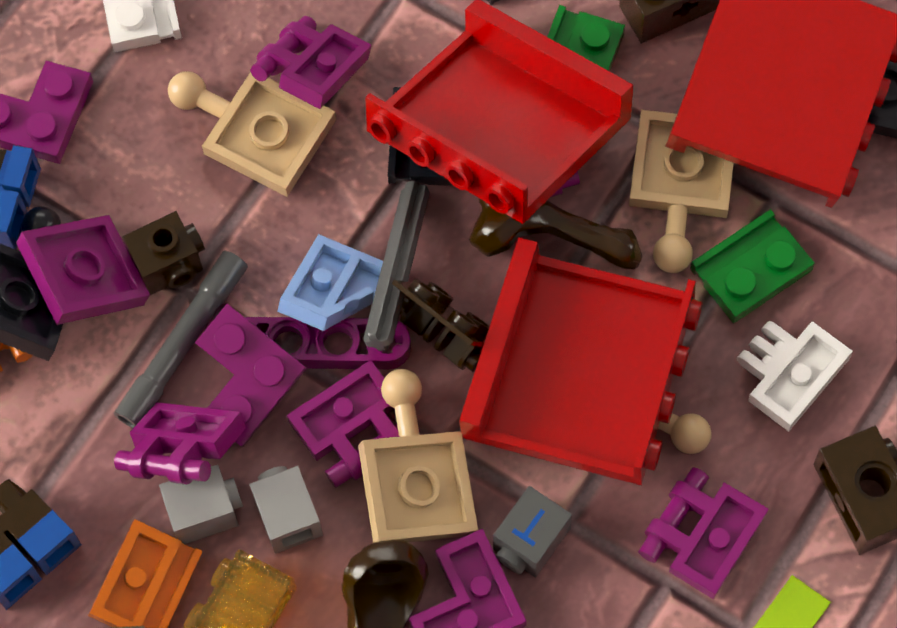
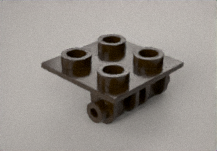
[392,279,489,372]

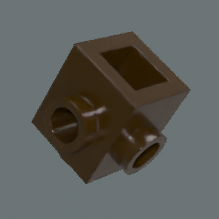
[122,211,205,296]

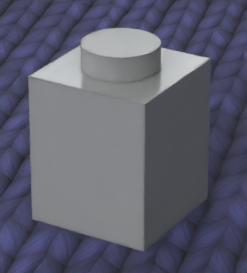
[159,465,243,544]
[249,466,323,554]

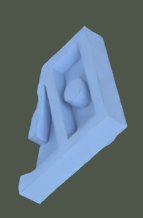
[277,234,383,331]

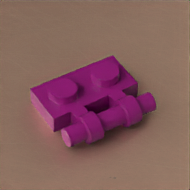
[250,16,372,109]
[287,360,420,488]
[114,402,246,485]
[638,467,769,599]

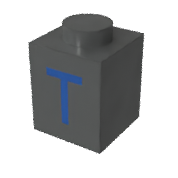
[493,486,572,578]

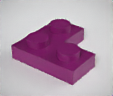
[0,60,94,164]
[195,304,307,447]
[409,528,527,628]

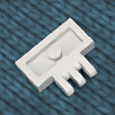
[737,321,853,432]

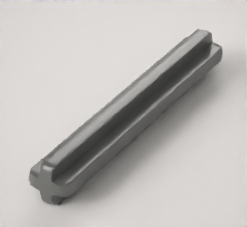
[363,181,430,351]

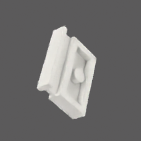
[103,0,182,53]

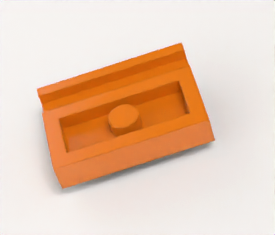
[88,519,203,628]

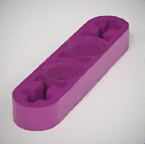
[245,317,411,370]

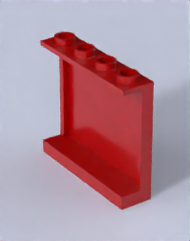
[365,0,633,224]
[665,0,897,208]
[459,237,703,486]

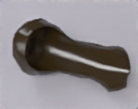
[469,199,642,269]
[341,539,429,628]

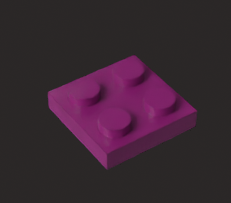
[16,215,150,325]

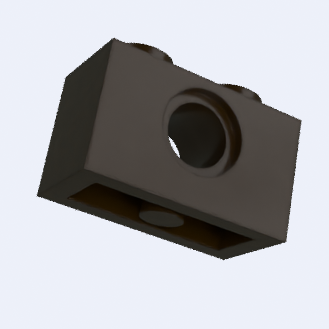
[813,425,897,555]

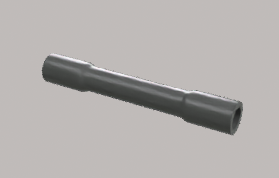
[113,250,248,428]

